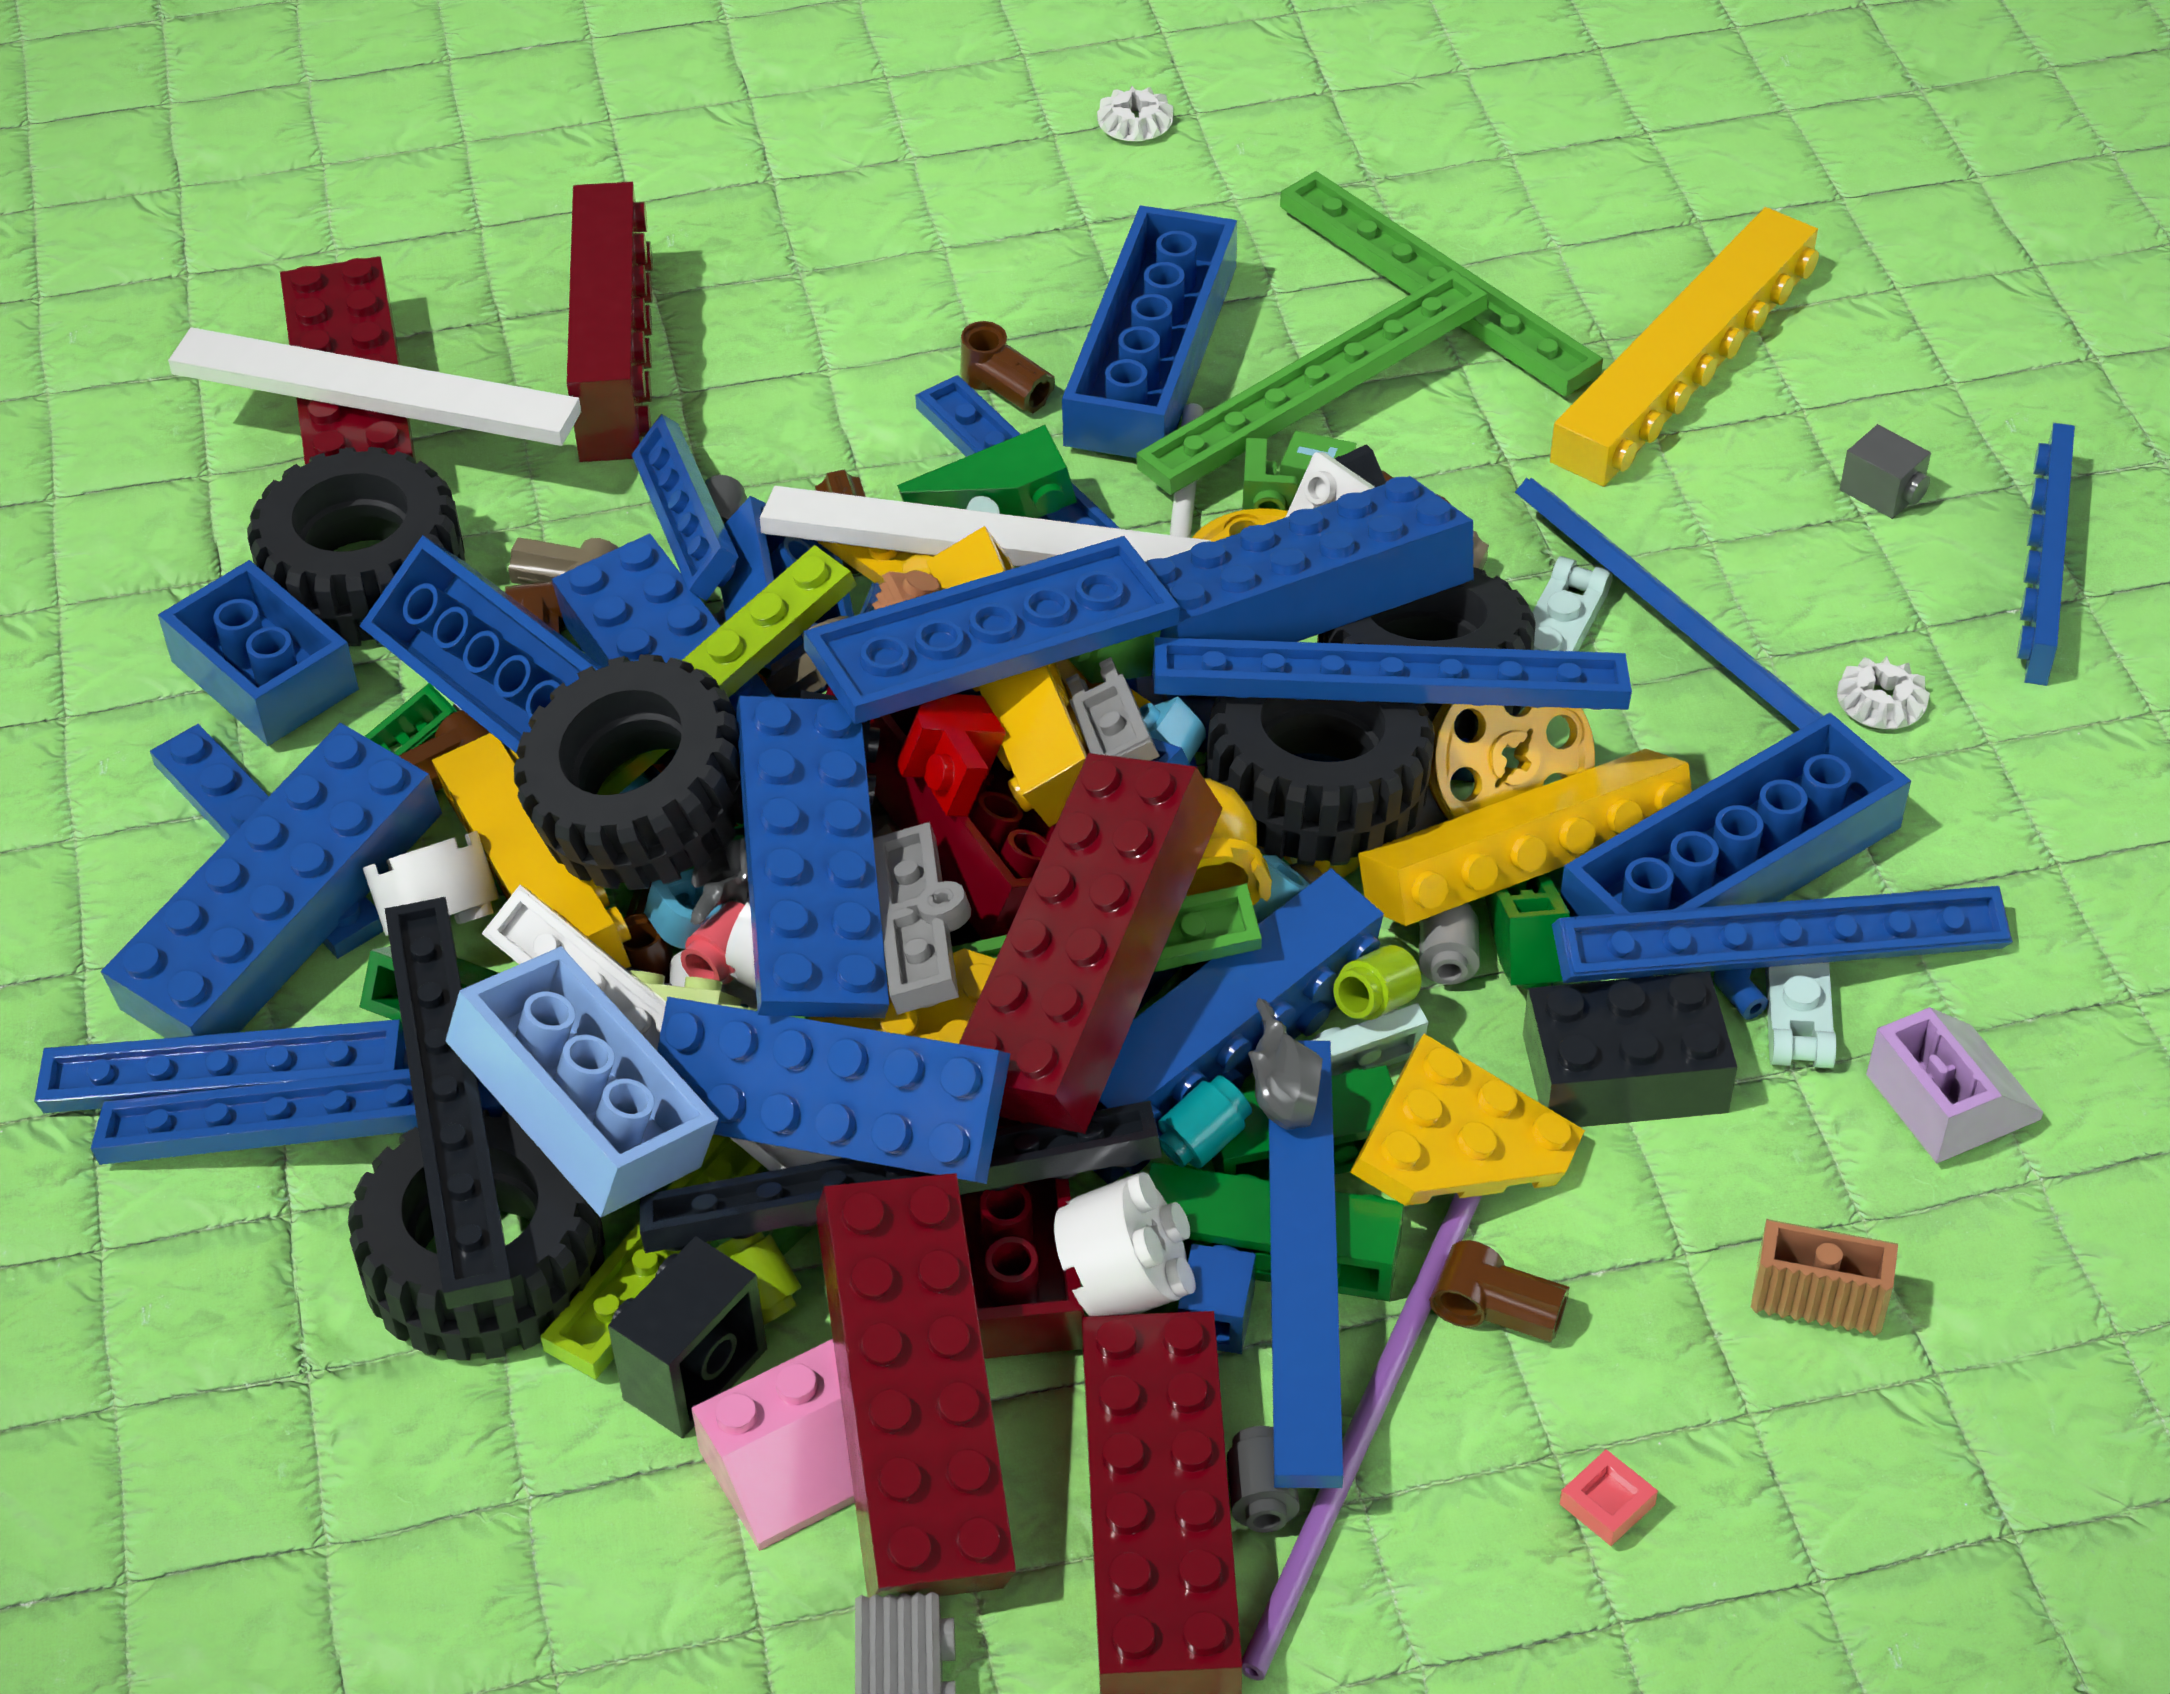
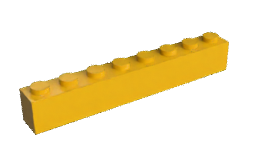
[1550,207,1819,487]

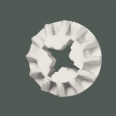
[1097,86,1173,141]
[1837,656,1930,729]

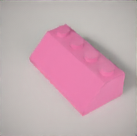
[691,1339,995,1551]

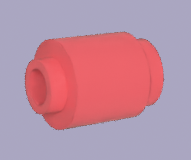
[681,901,746,985]

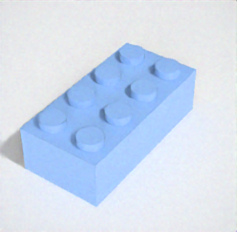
[446,946,719,1218]

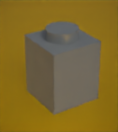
[1840,424,1931,519]

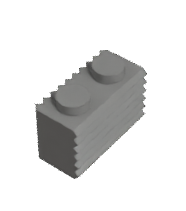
[855,1592,956,1694]

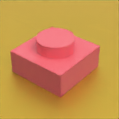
[1559,1449,1658,1546]

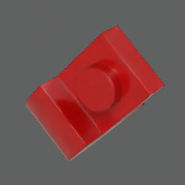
[898,694,1006,816]

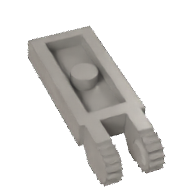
[1066,657,1159,761]

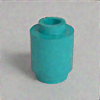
[1158,1075,1252,1169]

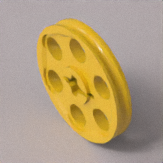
[1429,704,1595,820]

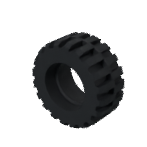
[247,447,466,646]
[1317,567,1536,741]
[514,654,744,890]
[1204,696,1435,866]
[348,1110,605,1361]

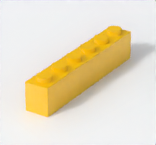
[926,526,1090,827]
[432,733,631,968]
[1358,748,1692,926]

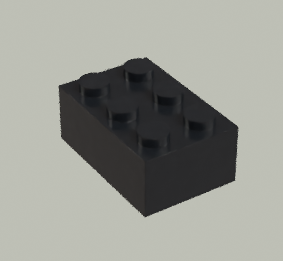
[1523,971,1737,1127]

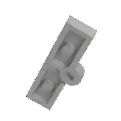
[873,822,972,1015]

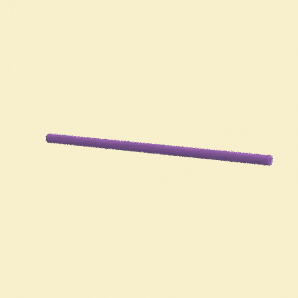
[1242,1193,1482,1680]

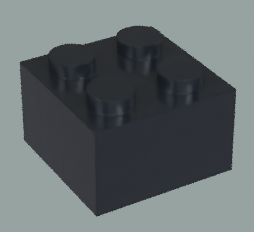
[608,1236,767,1439]

